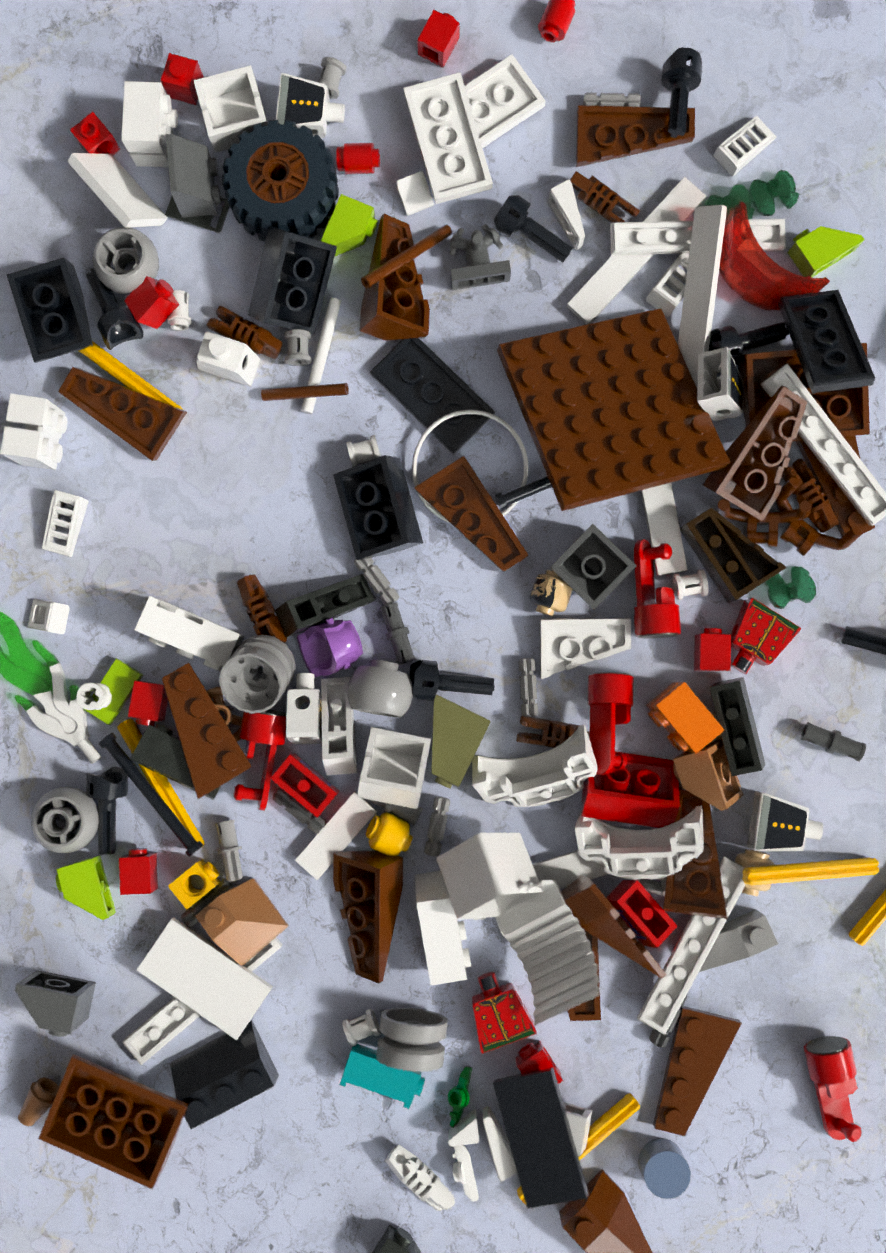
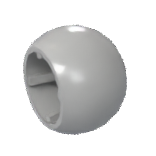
[92,227,159,294]
[347,660,413,718]
[31,787,99,853]

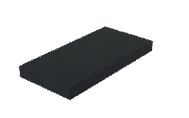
[778,290,875,393]
[370,338,495,455]
[493,1067,589,1209]

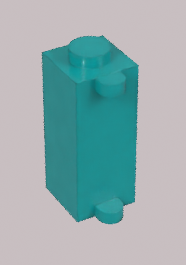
[339,1044,425,1109]

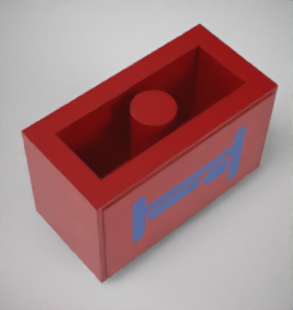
[270,753,340,818]
[606,880,678,948]

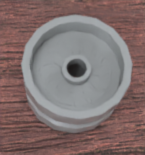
[376,1008,448,1072]

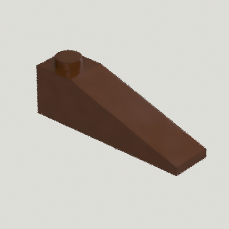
[359,214,430,341]
[703,385,807,521]
[333,850,403,984]
[561,874,667,979]
[559,1169,653,1253]

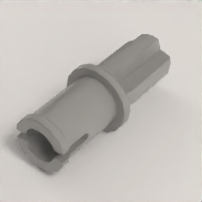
[215,819,243,882]

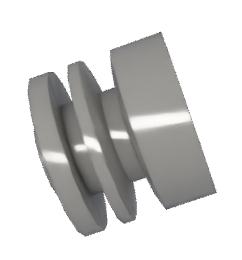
[219,635,296,714]

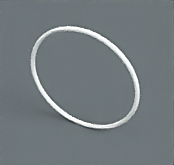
[412,410,528,524]

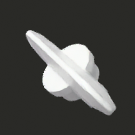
[452,1145,479,1202]

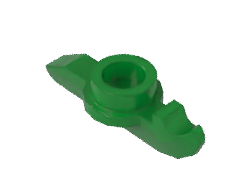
[448,1066,472,1128]

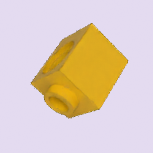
[168,859,221,910]

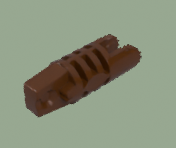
[570,171,640,223]
[206,306,282,359]
[782,458,839,533]
[237,574,287,643]
[516,715,589,748]

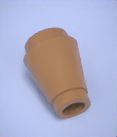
[18,1078,59,1126]

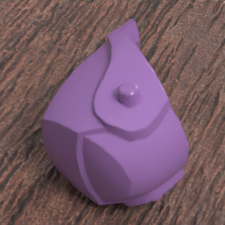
[297,618,363,677]

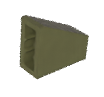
[432,694,491,789]

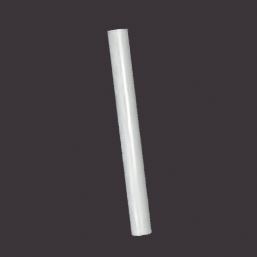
[301,298,341,414]

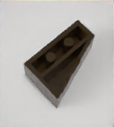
[680,507,787,603]

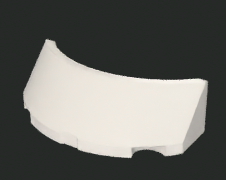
[472,725,598,807]
[575,806,704,880]

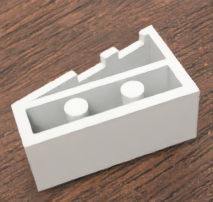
[135,596,244,671]
[415,871,471,985]

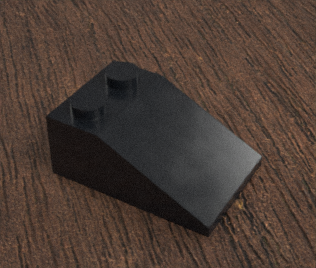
[6,257,93,363]

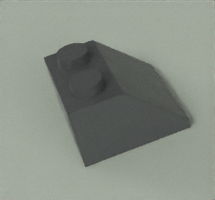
[165,134,221,218]
[550,524,637,610]
[15,970,96,1037]

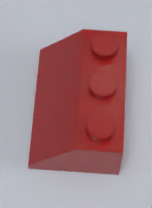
[581,752,680,828]

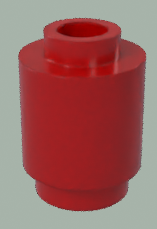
[538,0,575,43]
[336,143,380,174]

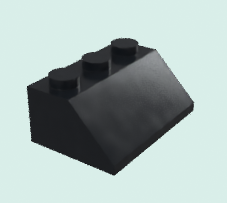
[248,226,337,334]
[333,455,423,560]
[170,1021,279,1130]

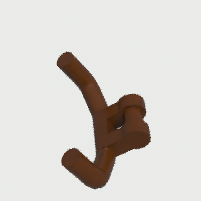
[775,477,863,556]
[718,499,812,547]

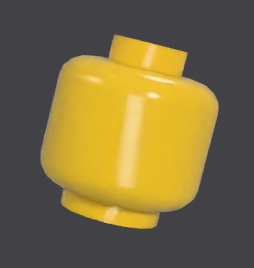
[365,813,413,856]

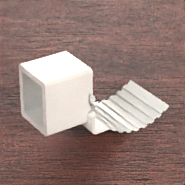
[436,833,599,1025]

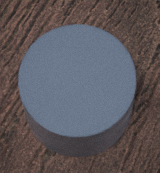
[638,1138,691,1199]

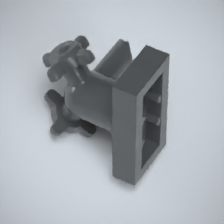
[449,224,511,291]

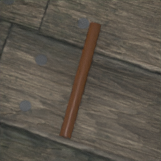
[361,224,452,288]

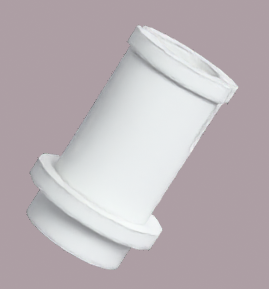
[168,290,192,331]

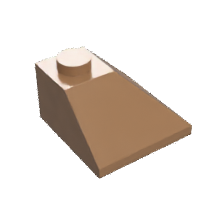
[673,739,743,811]
[195,878,289,966]

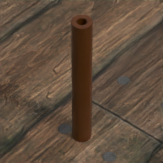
[261,383,349,401]

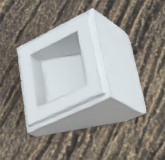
[396,171,434,216]
[28,599,70,634]
[448,1109,480,1147]

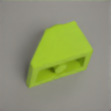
[321,194,378,256]
[787,226,865,281]
[56,855,116,920]

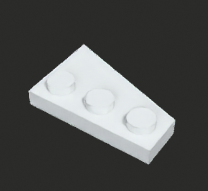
[540,618,631,679]

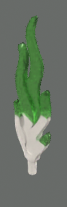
[0,612,101,764]

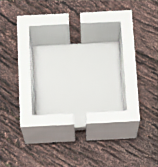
[194,65,268,152]
[121,81,178,167]
[0,393,67,470]
[357,727,431,809]

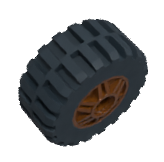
[222,120,339,242]

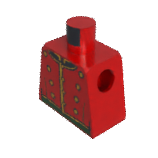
[731,598,801,674]
[472,972,537,1054]

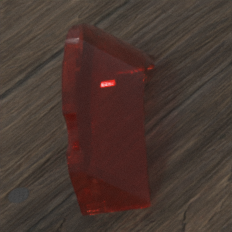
[719,201,830,311]

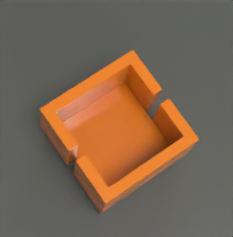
[646,682,724,754]

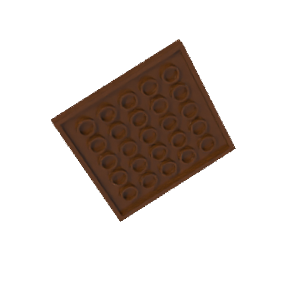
[497,308,730,511]

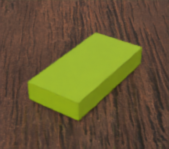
[84,659,143,725]

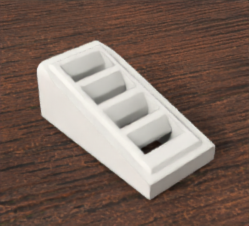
[713,116,776,177]
[547,179,585,251]
[646,253,689,317]
[42,490,89,557]
[483,1106,517,1182]

